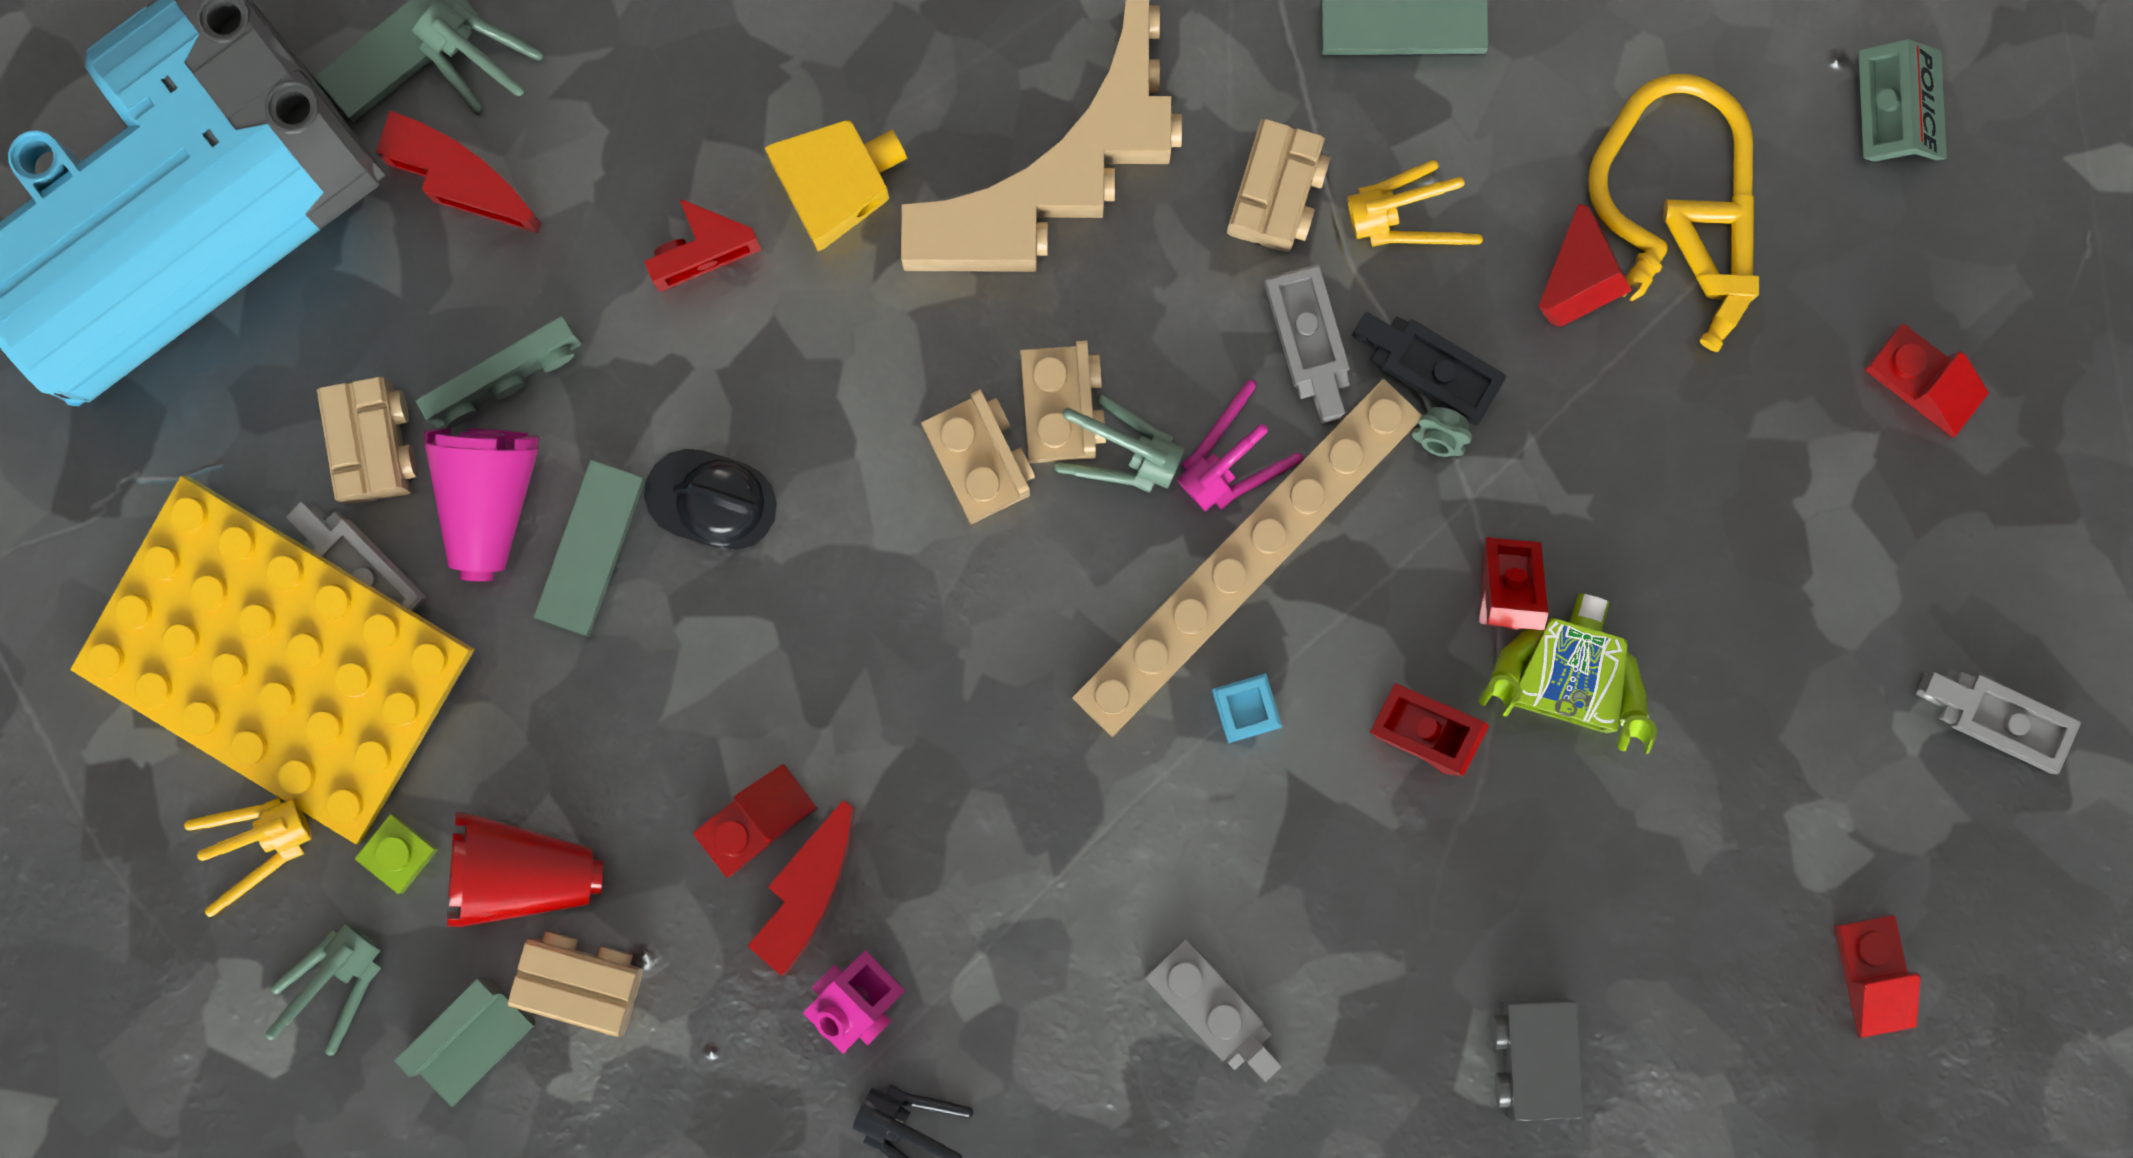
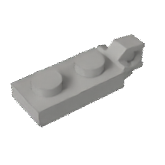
[1264,264,1350,424]
[286,501,427,612]
[1915,672,2081,774]
[1144,939,1282,1082]

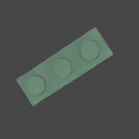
[415,316,582,428]

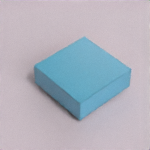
[1211,673,1282,744]

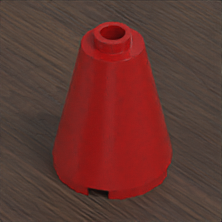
[447,812,603,927]

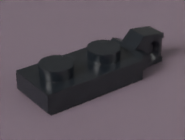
[1351,312,1507,426]

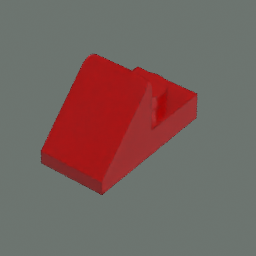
[644,200,762,292]
[1864,323,1989,438]
[1478,537,1548,630]
[1369,683,1490,776]
[692,764,818,878]
[1834,915,1921,1038]

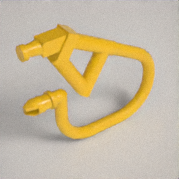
[1588,74,1759,352]

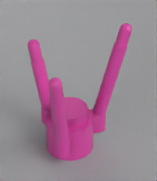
[1176,379,1304,512]

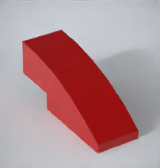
[376,110,542,234]
[747,800,856,976]

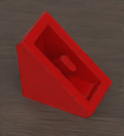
[1538,204,1632,327]

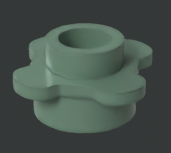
[1412,407,1472,457]

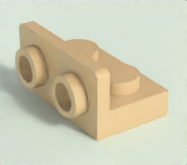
[1020,340,1106,463]
[921,389,1035,525]

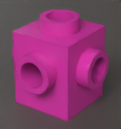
[803,950,906,1054]

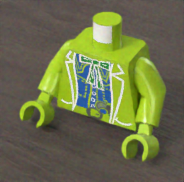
[1478,593,1657,754]

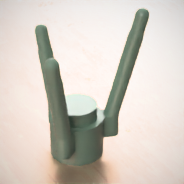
[412,0,543,113]
[1054,394,1185,493]
[265,923,382,1056]

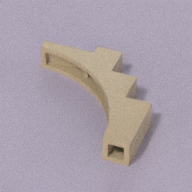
[901,0,1182,272]

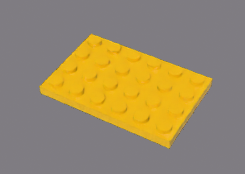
[70,476,475,844]

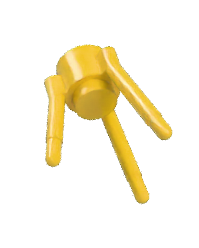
[1347,160,1483,247]
[184,797,312,917]

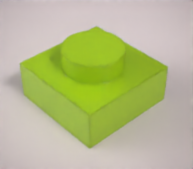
[355,814,439,894]

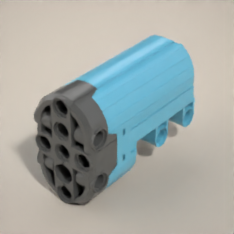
[0,0,386,407]

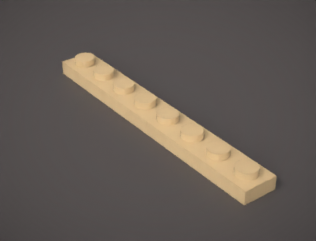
[1072,378,1422,738]

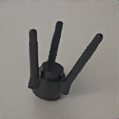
[852,1085,973,1158]

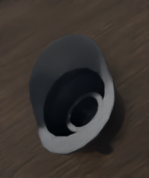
[644,449,777,551]

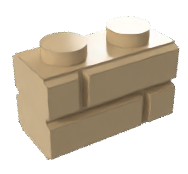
[1226,119,1331,253]
[317,377,418,505]
[508,931,644,1037]

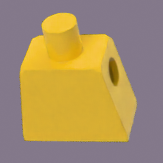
[765,120,907,252]

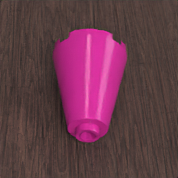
[424,428,540,581]

